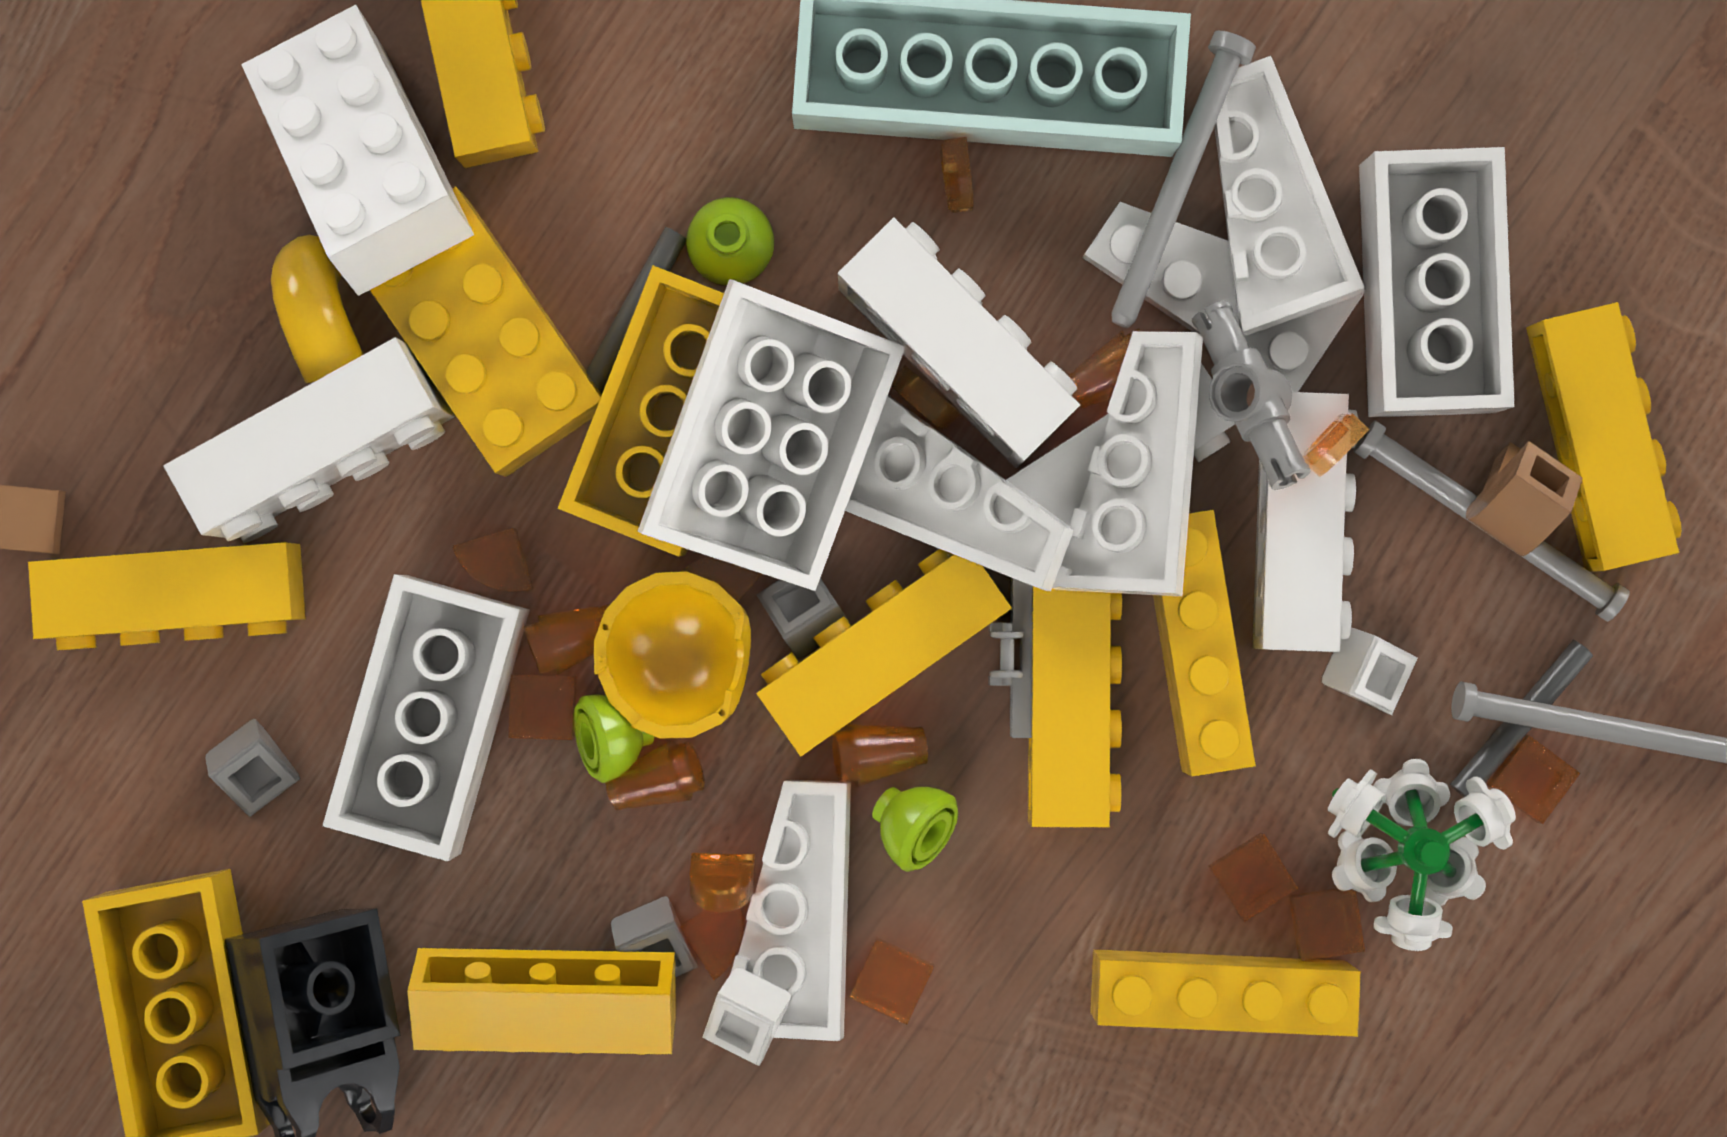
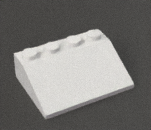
[638,279,906,591]

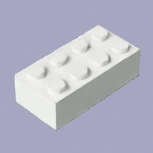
[241,4,474,296]
[1359,147,1514,417]
[838,217,1080,468]
[163,337,455,543]
[323,574,530,861]

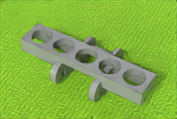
[988,577,1032,738]

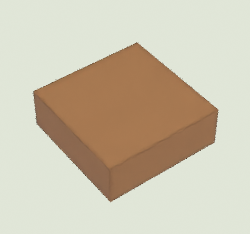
[0,485,66,554]

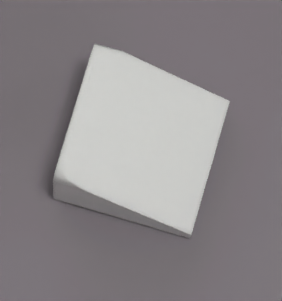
[1322,627,1418,715]
[702,967,791,1066]

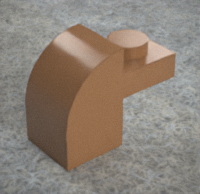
[1466,441,1582,556]

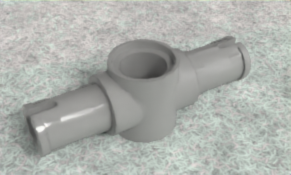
[1192,301,1311,490]

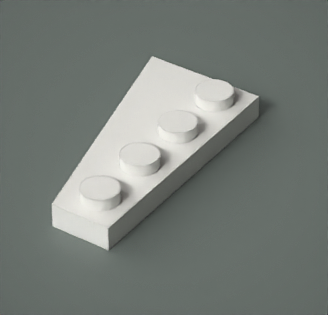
[1214,56,1365,337]
[1082,202,1366,392]
[1052,331,1203,597]
[845,395,1074,592]
[731,780,851,1041]

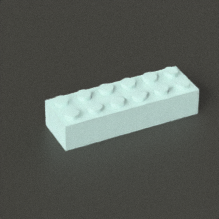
[792,0,1191,157]

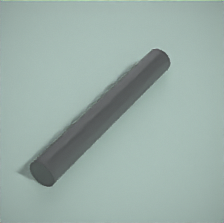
[586,227,686,394]
[1450,640,1593,797]

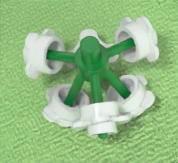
[1328,759,1516,951]

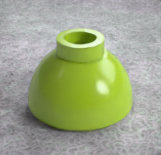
[686,197,774,286]
[573,694,654,783]
[872,787,958,872]

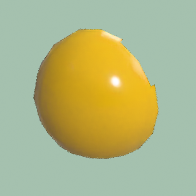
[594,571,751,739]

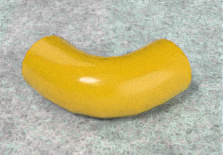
[271,235,364,383]

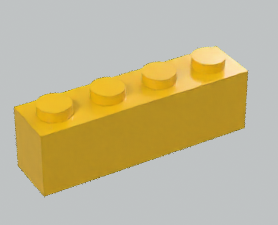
[421,0,545,168]
[1526,302,1682,572]
[1153,510,1256,777]
[28,542,306,651]
[756,549,1012,757]
[1028,586,1122,827]
[407,948,676,1055]
[1090,949,1361,1037]

